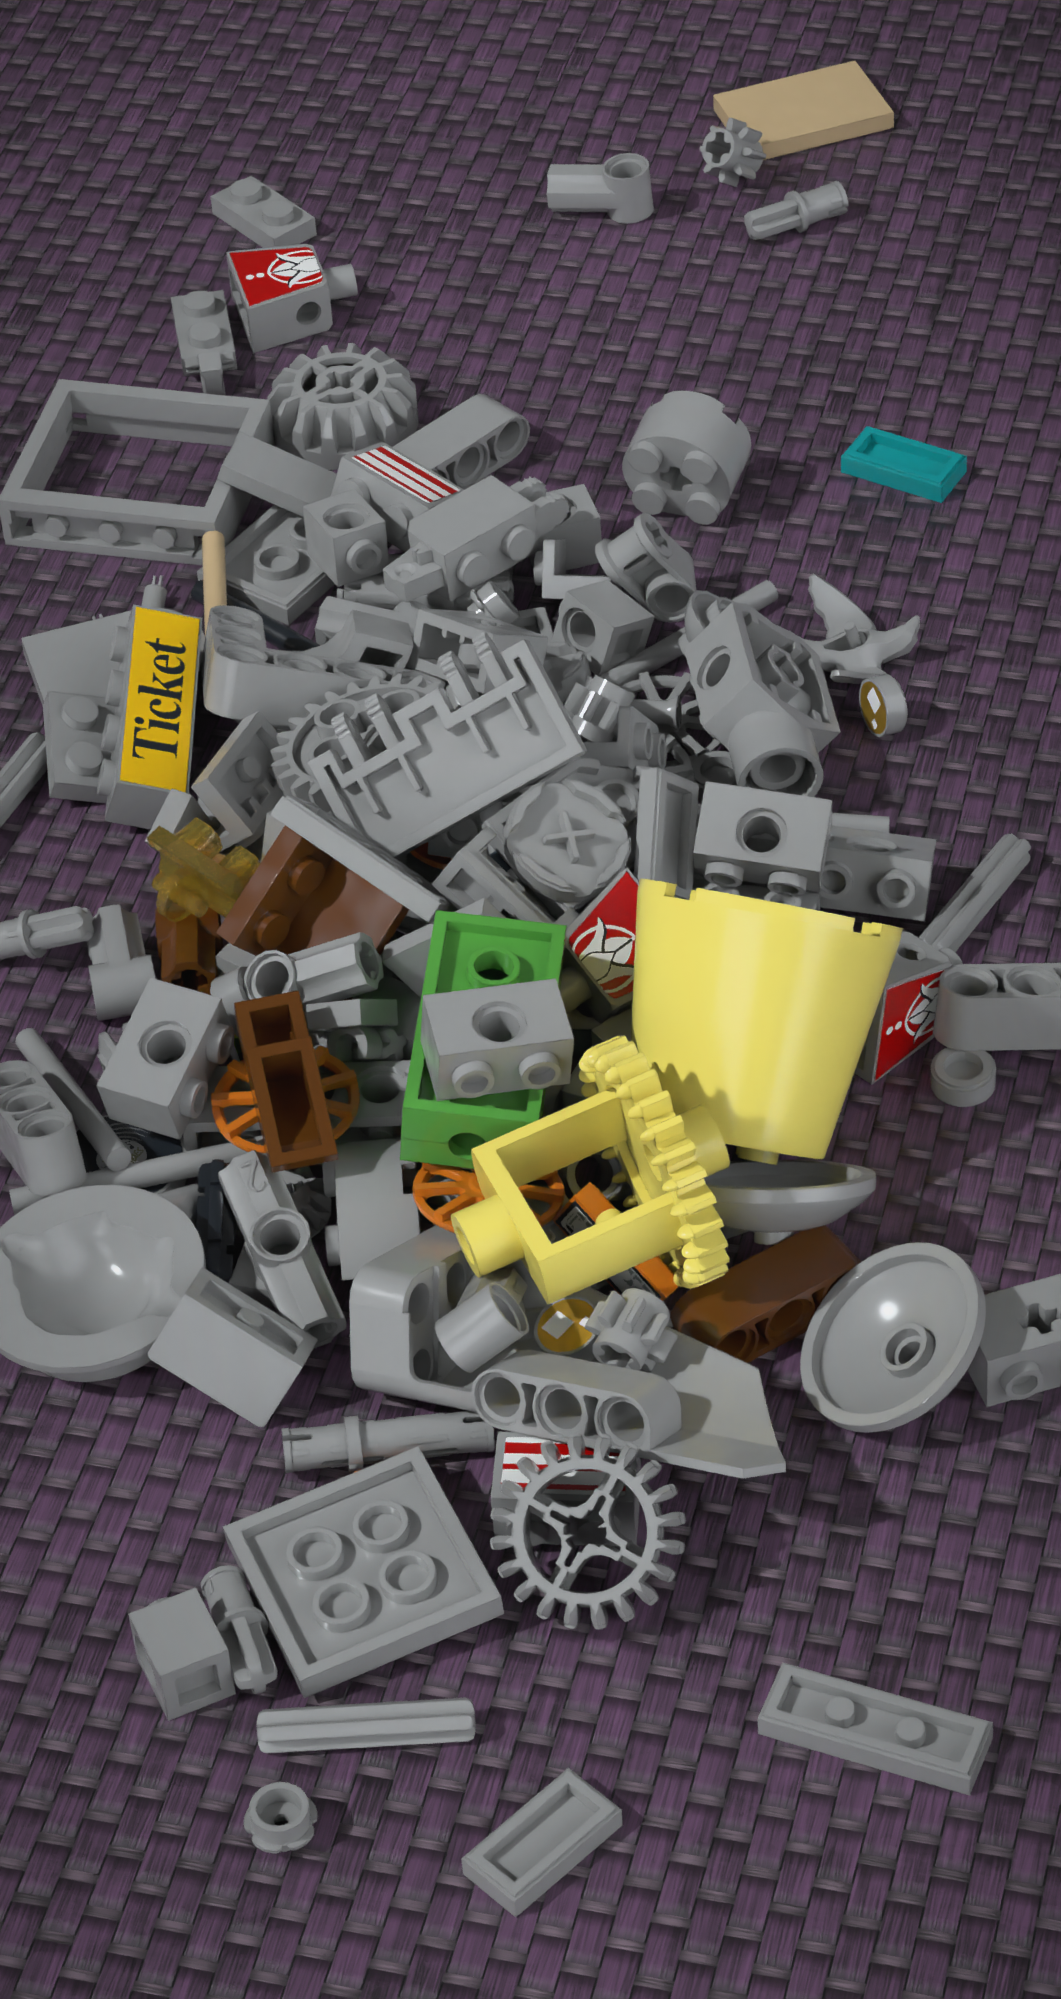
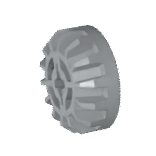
[267,343,419,470]

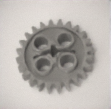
[271,674,448,813]

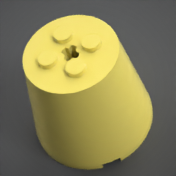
[631,878,903,1165]

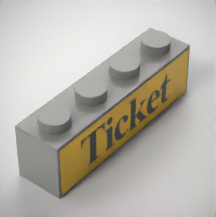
[97,604,203,830]

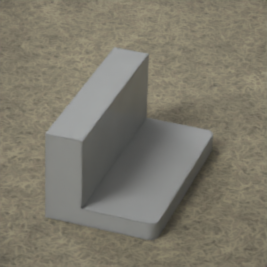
[148,1267,318,1427]

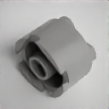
[622,391,751,525]

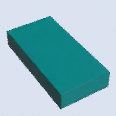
[841,426,967,503]

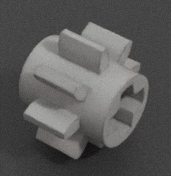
[700,118,766,187]
[564,674,635,742]
[585,1288,678,1373]

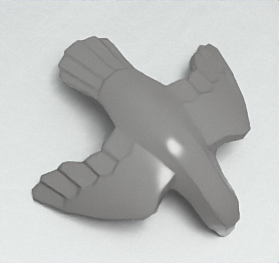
[802,573,920,684]

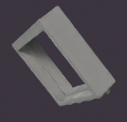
[0,379,275,566]

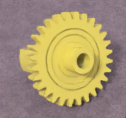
[451,1035,730,1305]

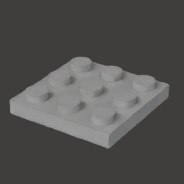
[223,1446,504,1698]

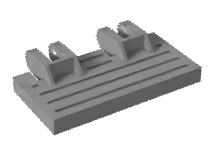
[307,631,588,859]

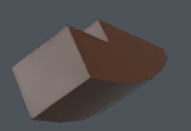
[234,990,338,1173]

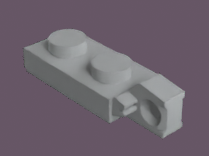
[171,290,237,395]

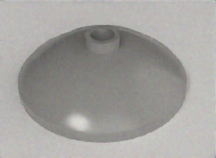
[704,1160,876,1245]
[800,1242,986,1433]

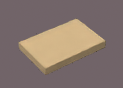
[713,61,894,160]

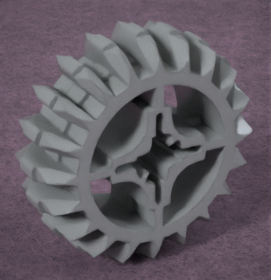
[490,1433,686,1629]

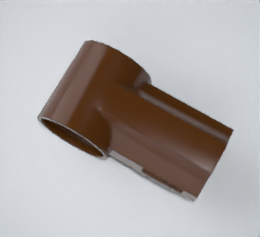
[155,903,223,995]

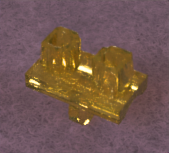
[147,817,260,922]

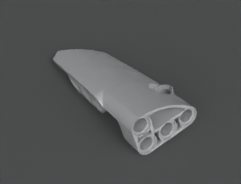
[349,1225,786,1479]

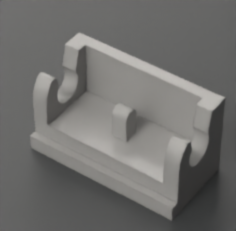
[432,826,580,929]

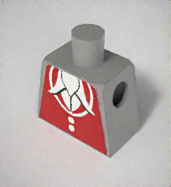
[226,244,358,353]
[560,868,639,1024]
[854,931,963,1085]

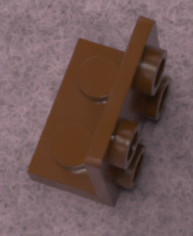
[216,825,409,1001]

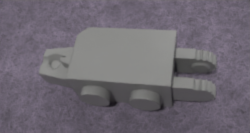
[383,475,570,603]

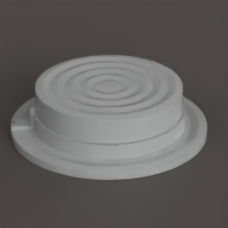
[0,1185,206,1382]

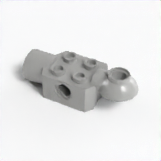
[679,590,840,797]

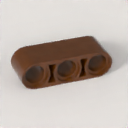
[670,1225,862,1363]

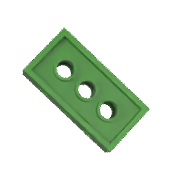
[400,910,567,1169]

